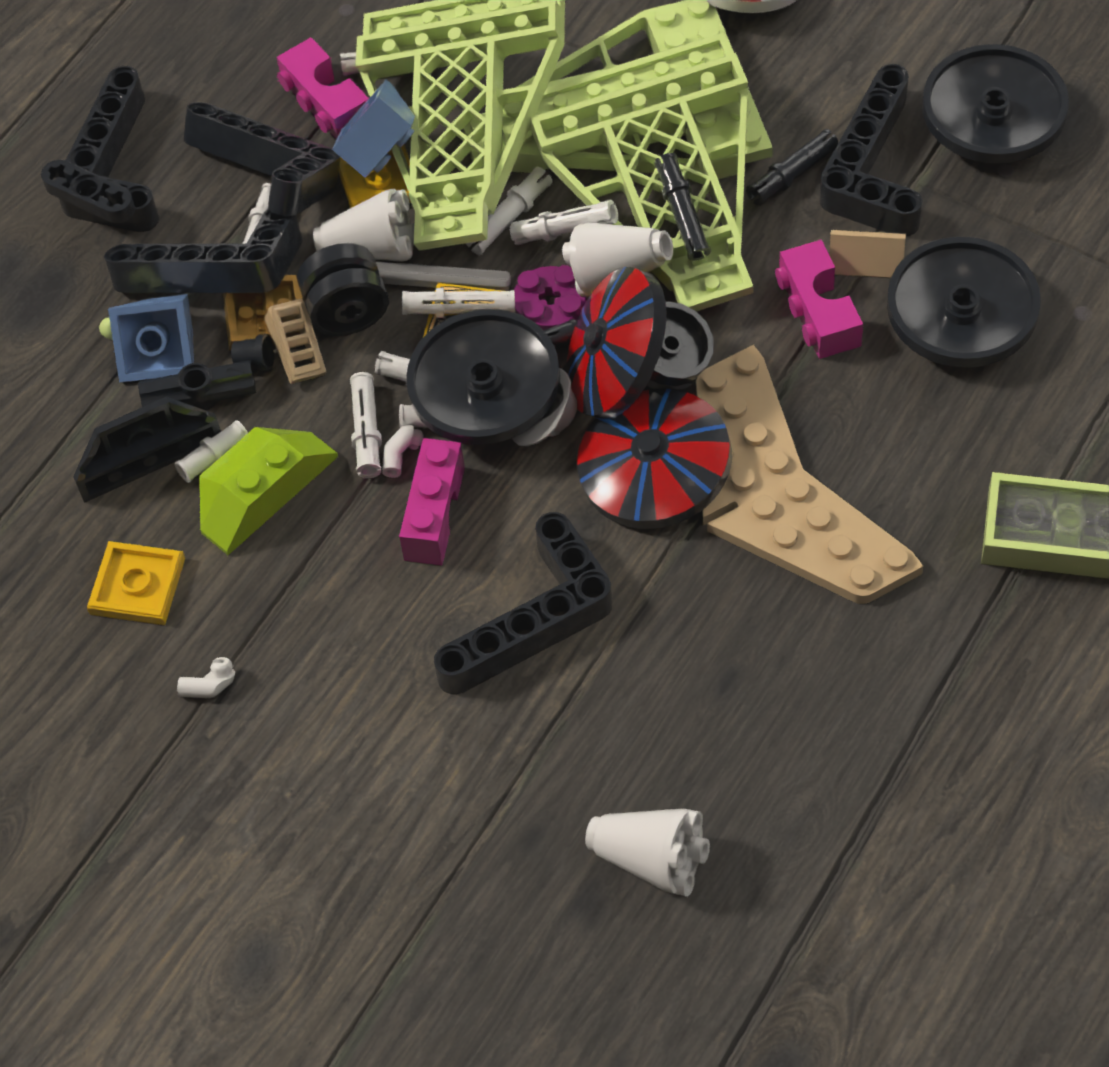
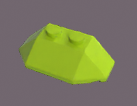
[200,427,338,555]

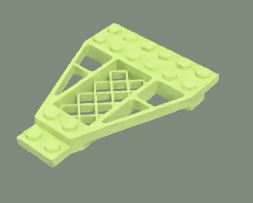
[355,0,565,250]
[462,0,773,179]
[521,32,754,311]

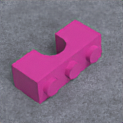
[277,37,369,140]
[775,239,863,359]
[399,438,465,566]

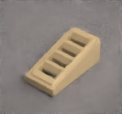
[265,299,326,384]

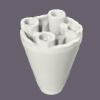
[313,188,414,262]
[562,222,673,297]
[585,809,710,897]

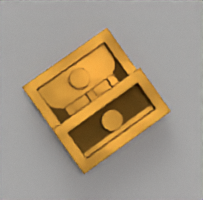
[223,275,302,350]

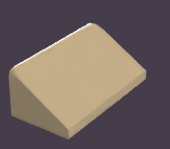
[829,230,906,278]

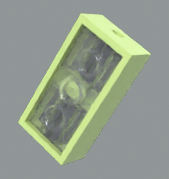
[981,472,1109,578]

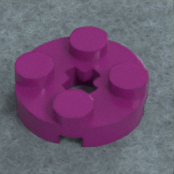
[514,265,587,330]

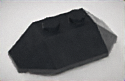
[73,397,221,503]

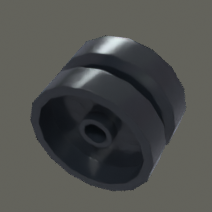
[296,243,389,336]
[643,301,714,392]

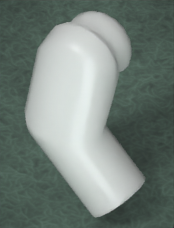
[382,425,423,478]
[177,657,235,698]

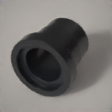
[231,334,274,372]

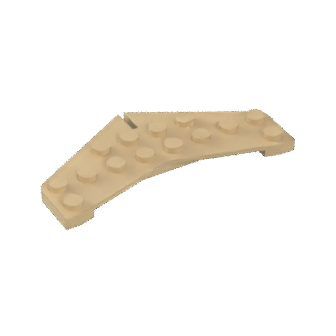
[696,345,923,604]

